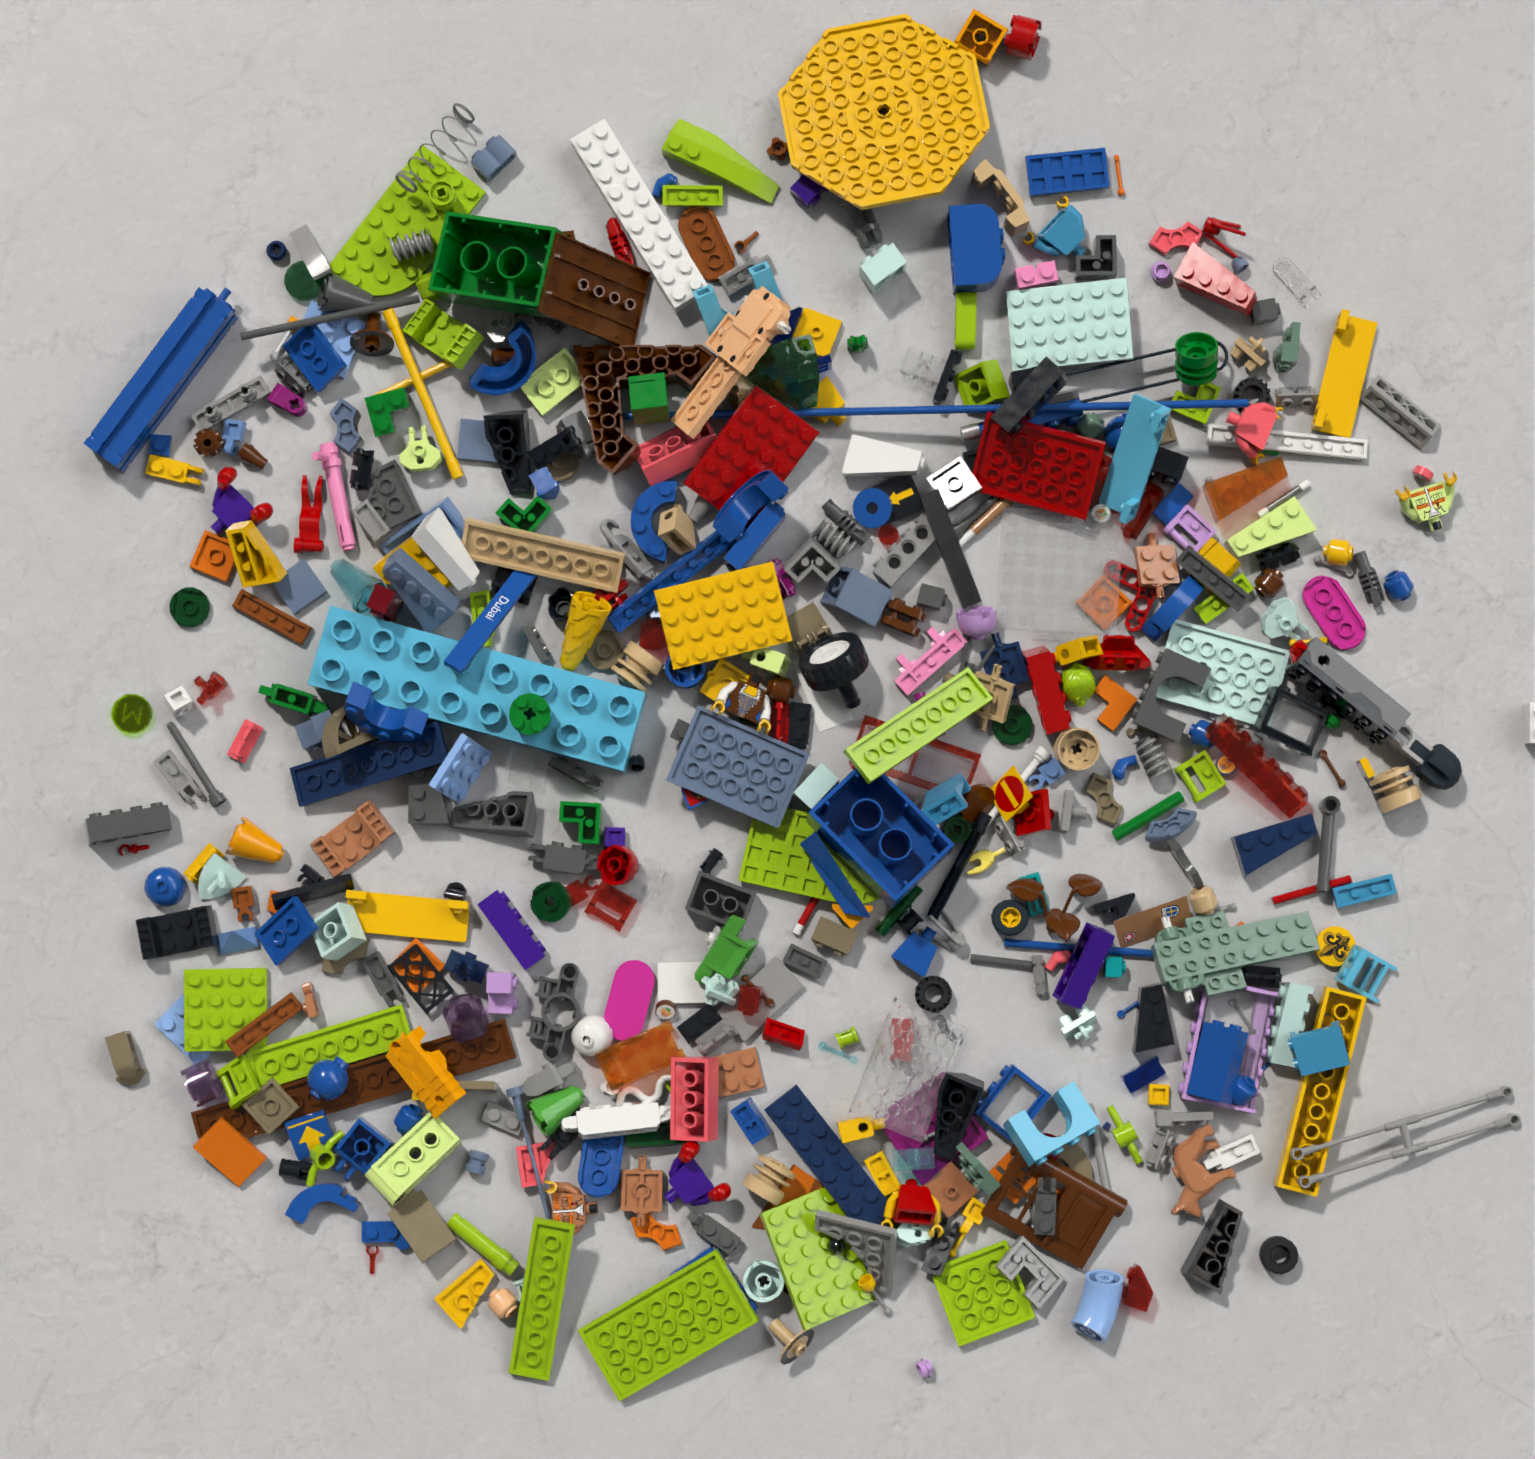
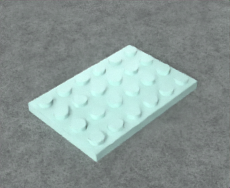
[1006,278,1134,372]
[1156,620,1290,726]

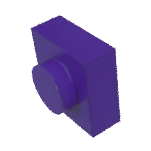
[604,827,625,849]

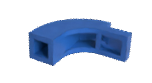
[1141,575,1204,642]
[285,1183,360,1224]

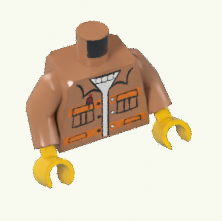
[543,1180,598,1235]

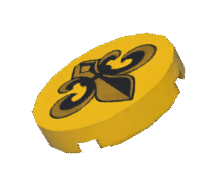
[1315,926,1356,967]

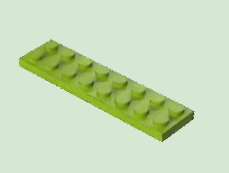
[843,667,993,784]
[246,1004,411,1088]
[508,1217,575,1381]

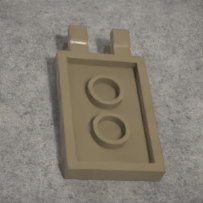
[384,1189,456,1264]

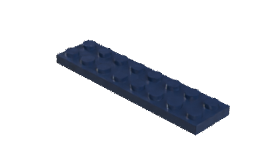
[290,722,448,807]
[764,1084,893,1226]

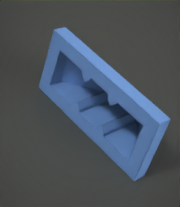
[217,927,260,955]

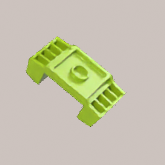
[402,298,485,370]

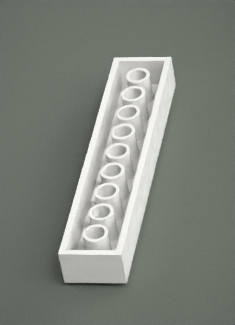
[570,119,708,313]

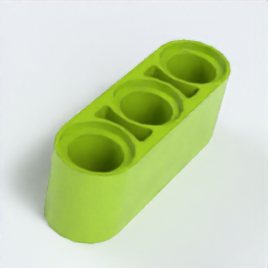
[954,292,977,350]

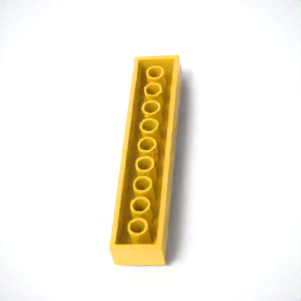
[1273,986,1367,1197]

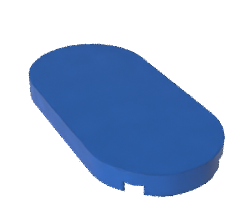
[578,1135,625,1198]

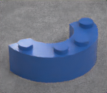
[469,320,536,395]
[713,469,789,543]
[631,481,678,564]
[344,681,429,741]

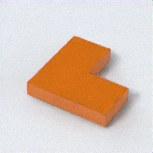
[1094,675,1137,731]

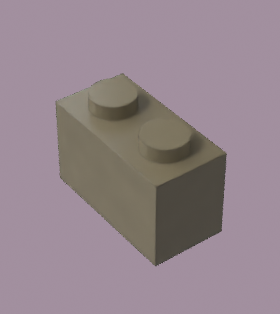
[811,916,858,957]

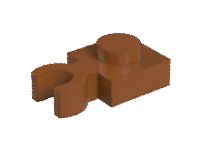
[231,886,255,923]

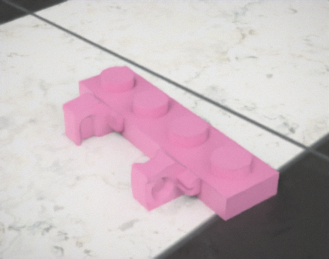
[894,626,968,696]

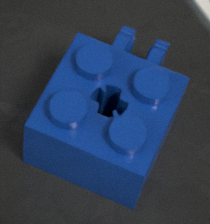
[334,1117,394,1181]

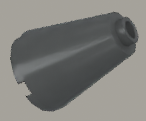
[317,272,375,312]

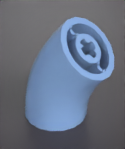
[1071,1269,1124,1343]

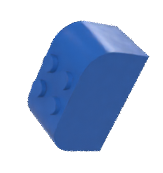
[947,204,1005,294]

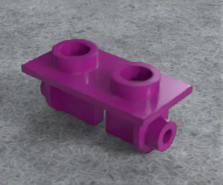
[767,557,796,600]

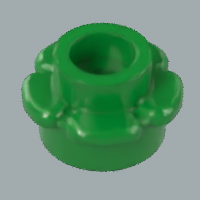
[1324,713,1342,730]

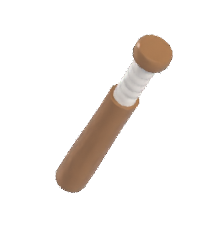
[958,498,1015,549]

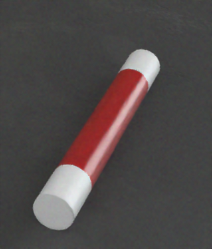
[792,897,820,935]

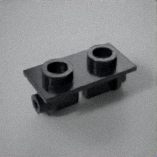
[349,448,374,490]
[1255,542,1300,571]
[1241,965,1282,988]

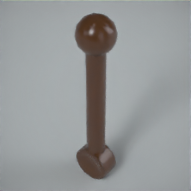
[1319,750,1346,787]
[741,974,774,1006]

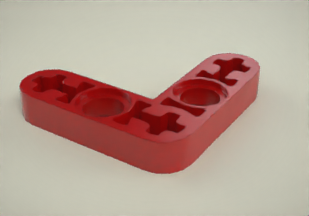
[1103,561,1156,632]

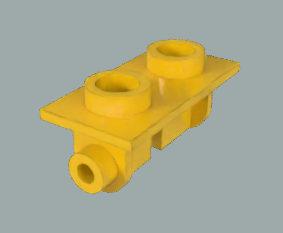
[183,842,225,886]

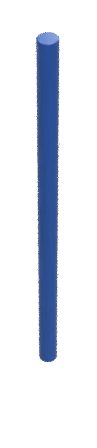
[1004,939,1153,958]

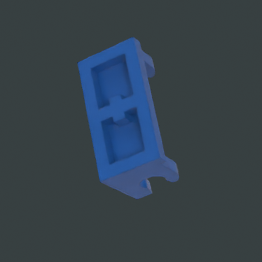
[730,1097,773,1145]

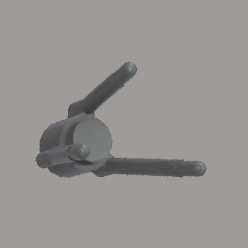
[957,636,995,675]

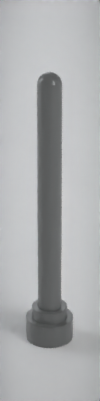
[952,496,1000,539]
[167,722,227,808]

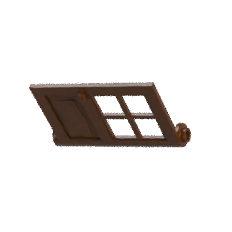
[981,1144,1128,1269]

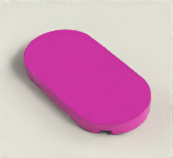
[1302,576,1366,650]
[603,960,655,1041]

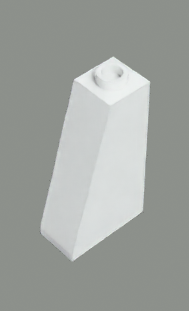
[842,434,926,478]
[411,508,480,591]

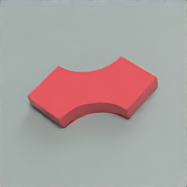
[1148,222,1204,255]

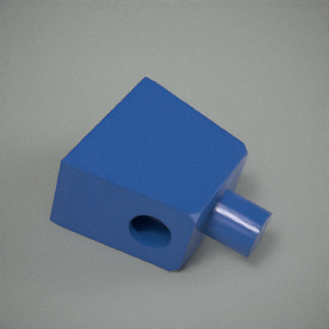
[891,926,938,978]

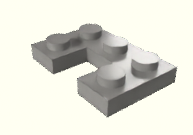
[994,1236,1065,1309]

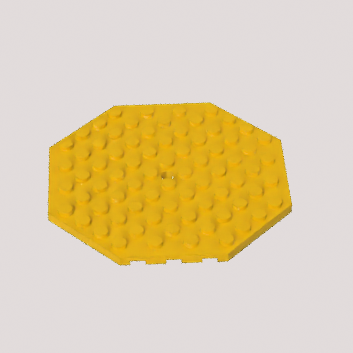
[778,14,990,210]

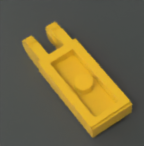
[145,454,204,486]

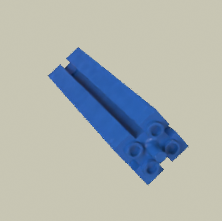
[83,287,238,473]

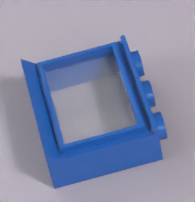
[974,1064,1051,1143]

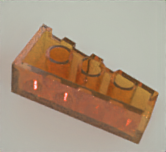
[1202,457,1288,524]

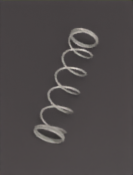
[395,103,475,193]

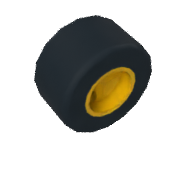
[991,899,1029,936]

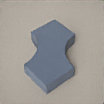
[329,398,362,454]

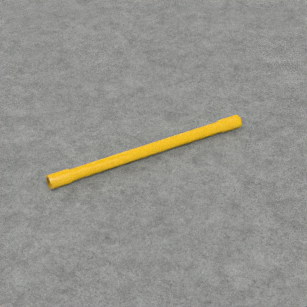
[382,308,464,480]

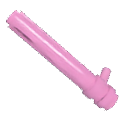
[311,442,356,551]

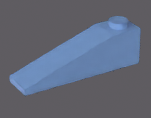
[380,496,464,554]

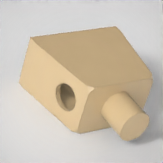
[658,504,696,555]

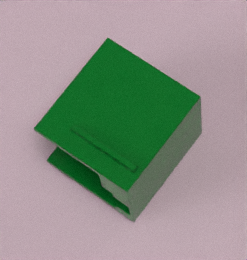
[628,372,671,425]

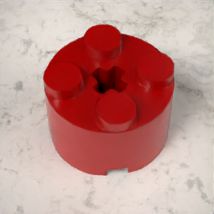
[1004,15,1042,60]

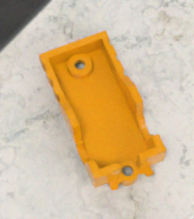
[385,1026,466,1119]

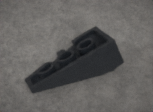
[483,410,531,495]
[933,1072,984,1161]

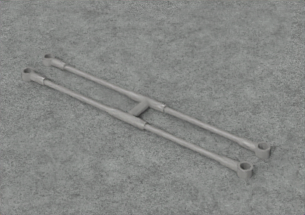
[1290,1086,1521,1188]

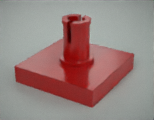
[1015,789,1054,837]

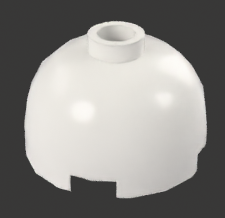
[571,1015,613,1056]

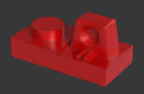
[762,1017,805,1051]

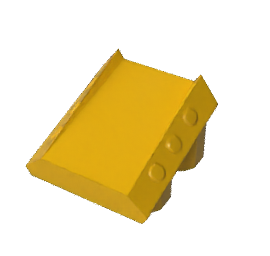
[1182,537,1241,595]

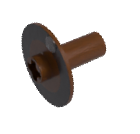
[350,312,394,357]

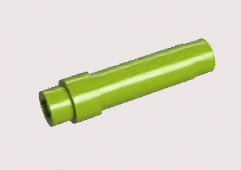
[446,1213,520,1276]

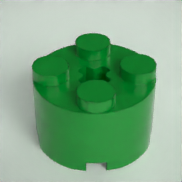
[509,693,552,736]

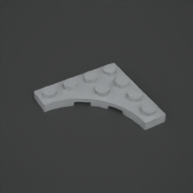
[815,1210,897,1295]

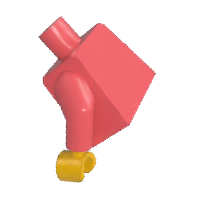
[1225,402,1283,466]

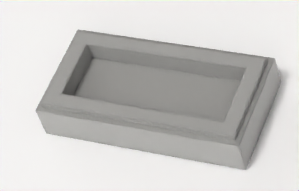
[351,499,392,544]

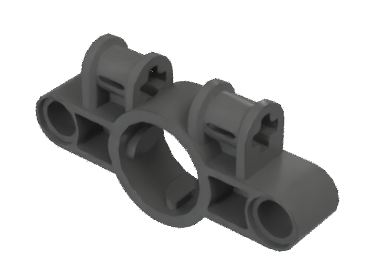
[526,963,581,1061]

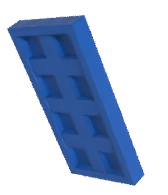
[1025,148,1110,197]

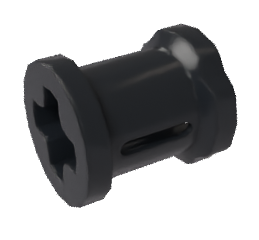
[897,908,924,935]

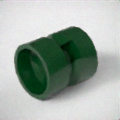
[943,817,970,844]

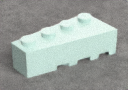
[1266,982,1314,1068]

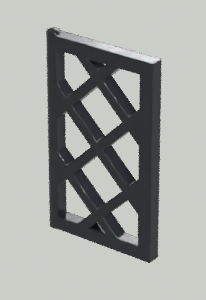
[387,944,455,1014]

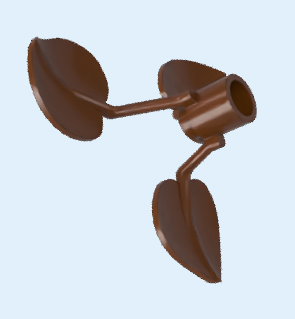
[1006,874,1103,942]

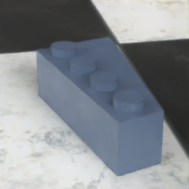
[382,548,460,633]

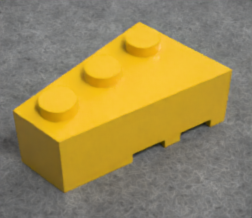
[225,520,287,588]

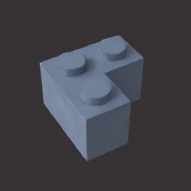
[294,710,342,752]

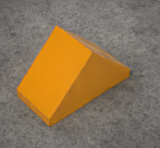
[832,904,873,929]

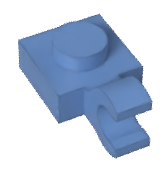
[222,419,247,457]

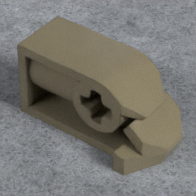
[105,1031,147,1086]

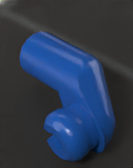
[1112,755,1137,781]

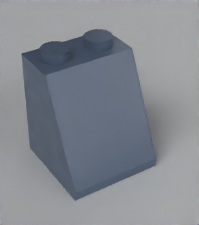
[820,566,893,627]

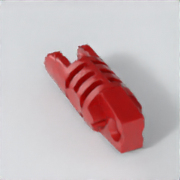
[606,217,634,265]

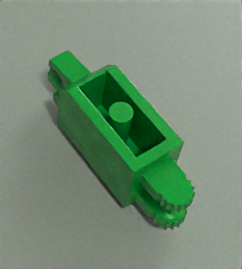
[258,683,330,716]

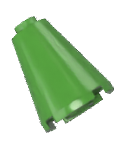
[526,1085,585,1138]

